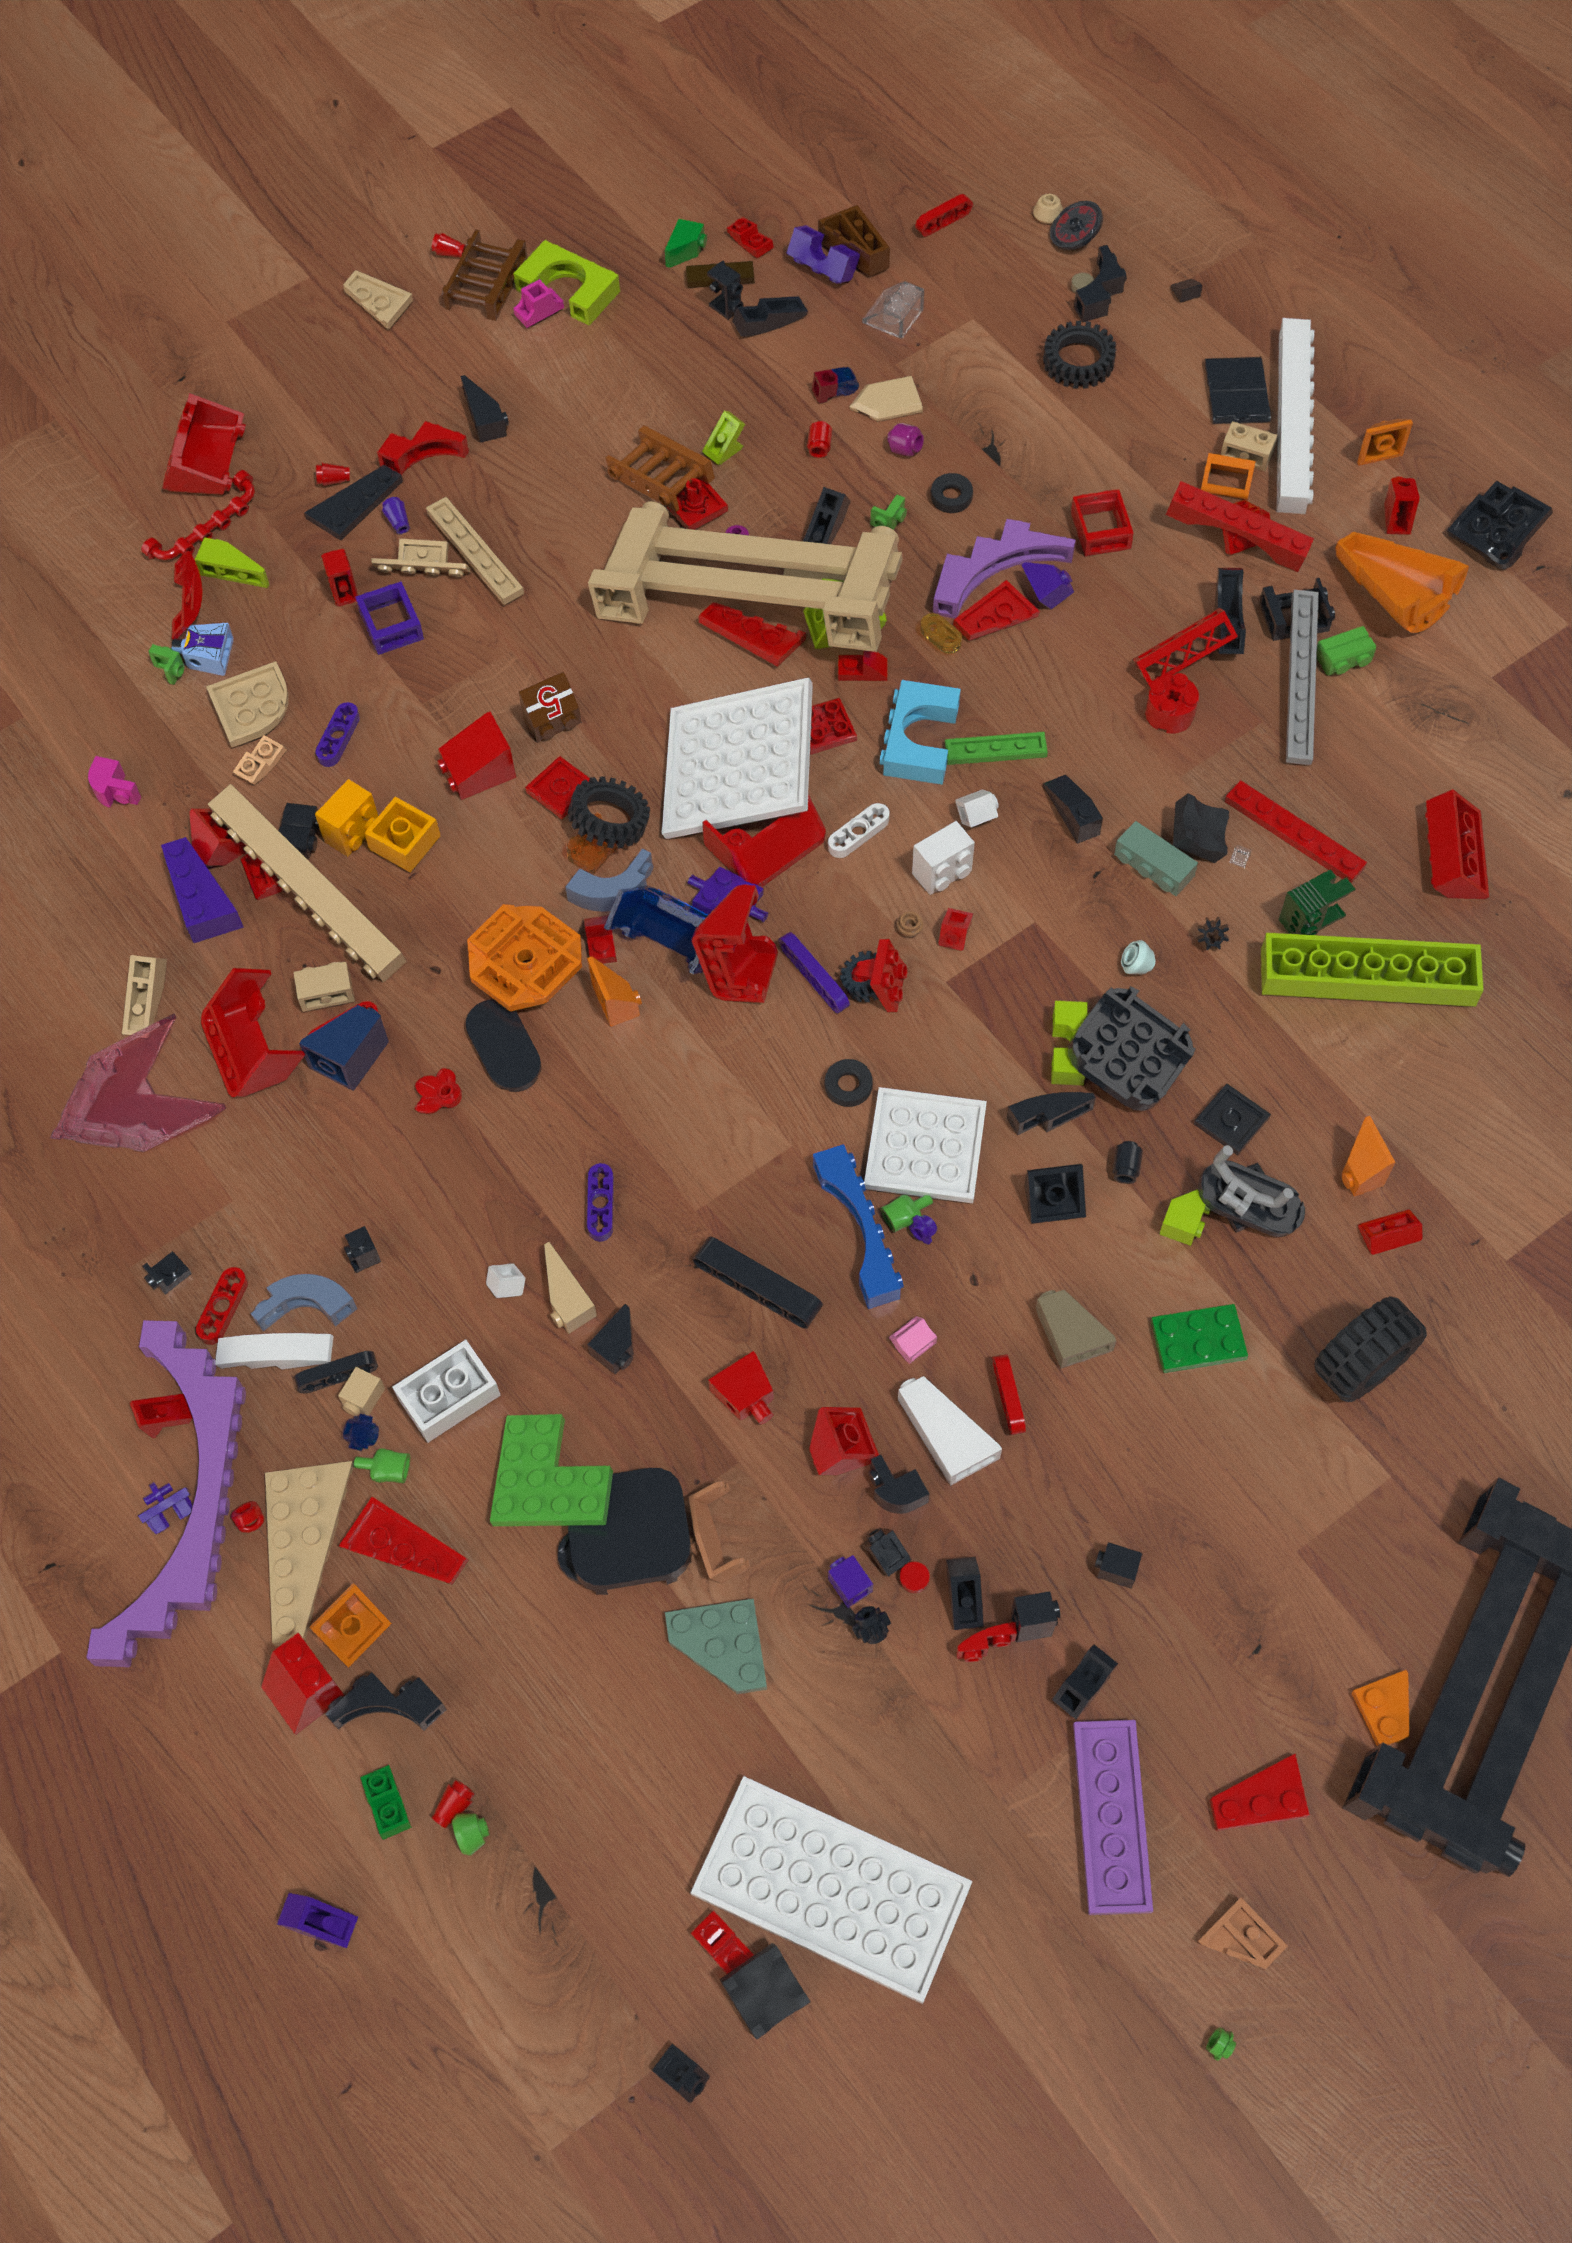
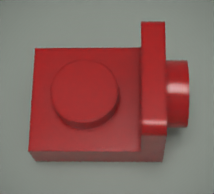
[938,908,974,951]

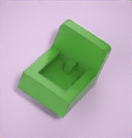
[870,495,907,530]
[148,644,185,685]

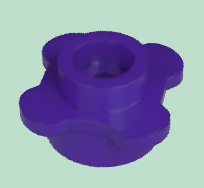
[909,1215,937,1244]

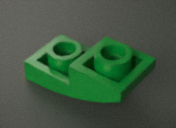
[360,1765,412,1840]

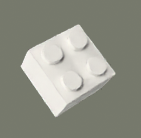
[912,821,975,895]

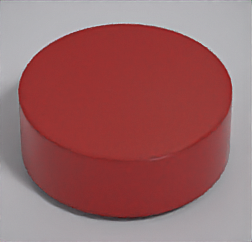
[900,1562,930,1593]

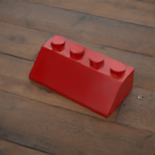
[1425,789,1489,899]

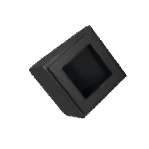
[1171,279,1203,303]

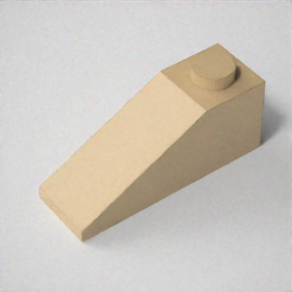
[122,955,167,1037]
[544,1242,597,1334]

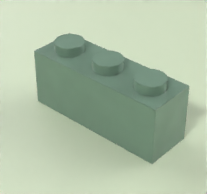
[1114,821,1198,896]

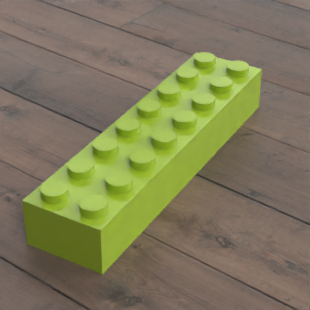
[1261,933,1483,1007]

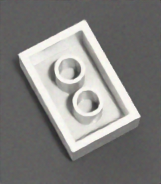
[393,1340,501,1443]

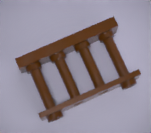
[441,229,528,321]

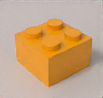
[315,779,378,857]
[364,797,441,873]

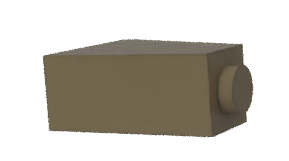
[1036,1290,1116,1369]

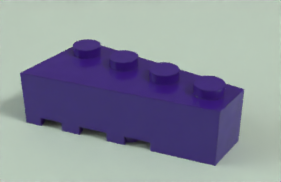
[161,837,244,943]

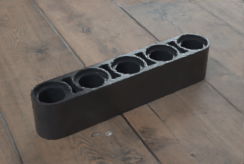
[692,1236,823,1329]

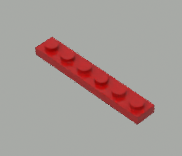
[1224,780,1367,884]

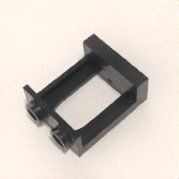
[1259,578,1335,641]

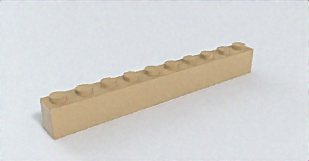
[208,784,406,983]

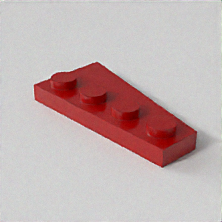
[698,602,806,667]
[339,1496,469,1585]

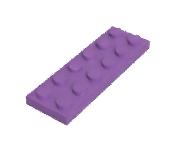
[1073,1720,1153,1915]

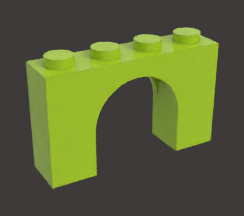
[514,240,620,326]

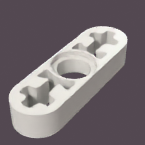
[828,803,889,858]

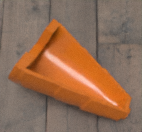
[1335,532,1469,633]

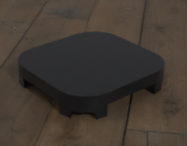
[1068,986,1196,1111]
[568,1468,692,1595]

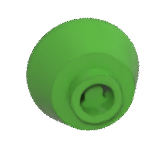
[452,1813,490,1856]

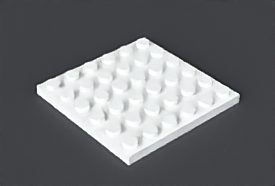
[662,678,813,839]

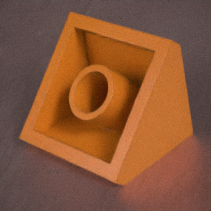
[309,1583,392,1668]

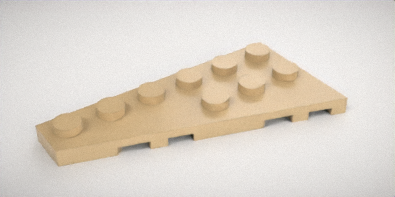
[265,1461,354,1647]

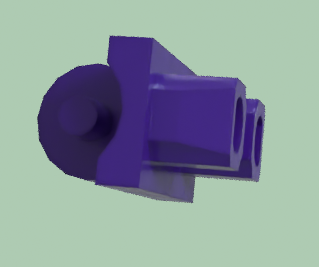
[138,1482,193,1534]

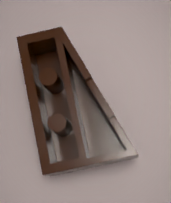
[818,205,890,276]

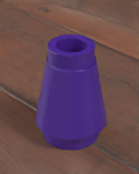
[382,497,410,534]

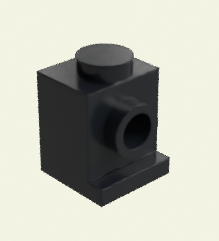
[344,1226,381,1273]

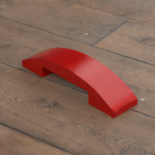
[171,550,202,639]

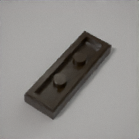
[686,261,755,288]

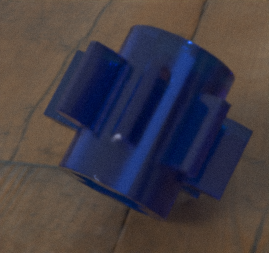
[343,1413,379,1451]

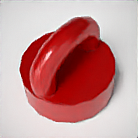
[231,1501,265,1533]

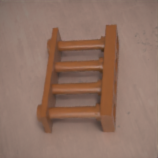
[605,425,715,511]

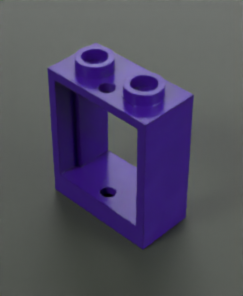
[355,582,424,655]

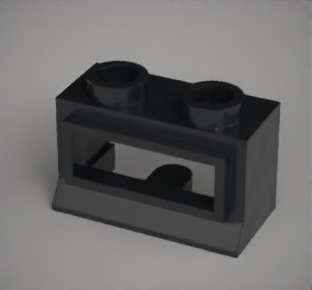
[707,260,744,320]

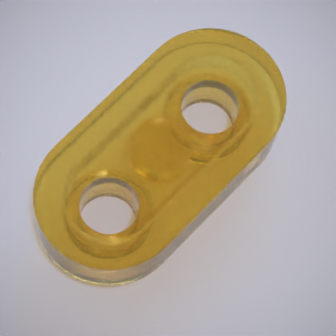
[920,613,962,654]

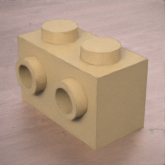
[1221,421,1277,471]
[294,962,355,1012]

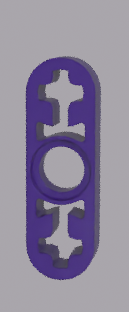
[316,702,360,767]
[587,1163,614,1242]

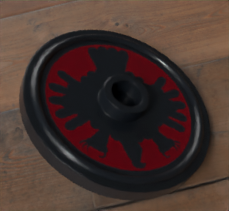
[1050,201,1103,250]

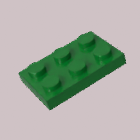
[1151,1304,1248,1374]

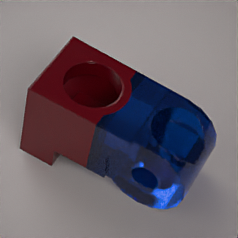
[812,367,859,404]

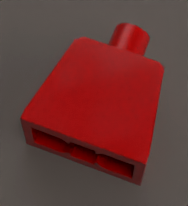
[1384,476,1420,535]
[708,1351,774,1425]

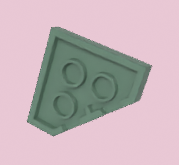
[665,1598,767,1694]

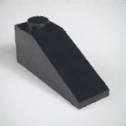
[461,375,509,443]
[803,487,851,545]
[1043,774,1103,844]

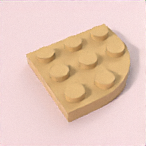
[206,661,289,748]

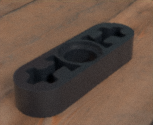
[294,1351,378,1394]

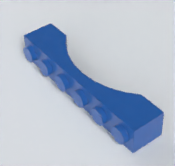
[813,1144,904,1309]

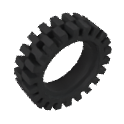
[1043,321,1116,389]
[568,776,650,848]

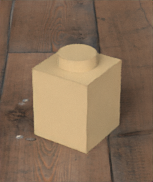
[338,1367,385,1418]

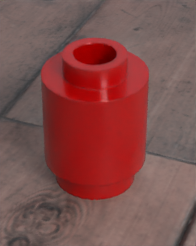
[807,421,832,458]

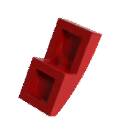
[691,1910,754,1974]

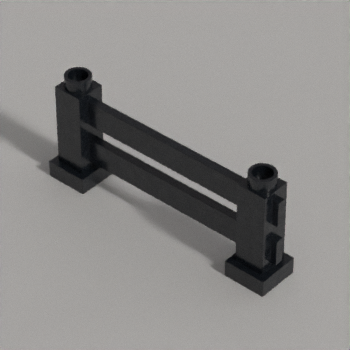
[1342,1477,1572,1877]

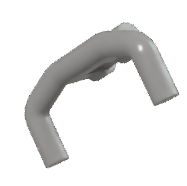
[1213,1145,1294,1216]

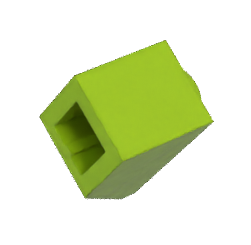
[1159,1189,1210,1246]

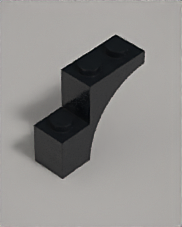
[1074,245,1127,323]
[1214,568,1246,654]
[325,1672,447,1731]

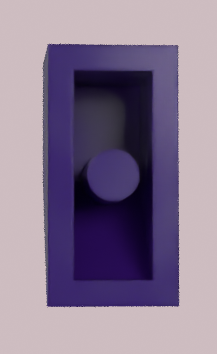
[1021,562,1074,609]
[277,1893,358,1948]

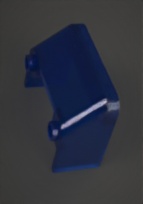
[604,886,708,974]

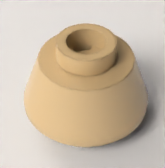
[1033,194,1063,224]

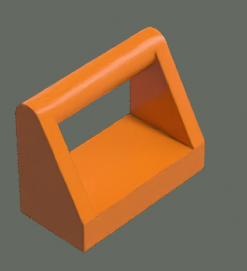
[1201,453,1256,500]

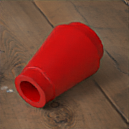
[431,233,466,258]
[316,462,350,486]
[431,1779,475,1829]

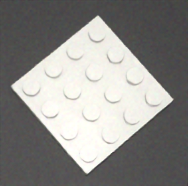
[864,1087,987,1203]

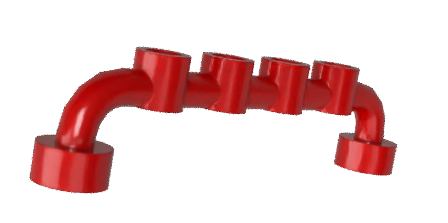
[141,470,255,560]

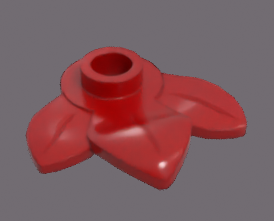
[415,1068,462,1114]

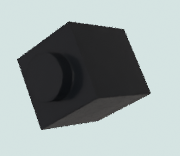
[1094,1542,1143,1589]

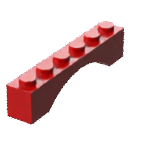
[1166,481,1314,572]

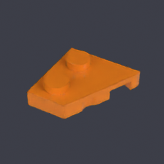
[1351,1670,1409,1746]

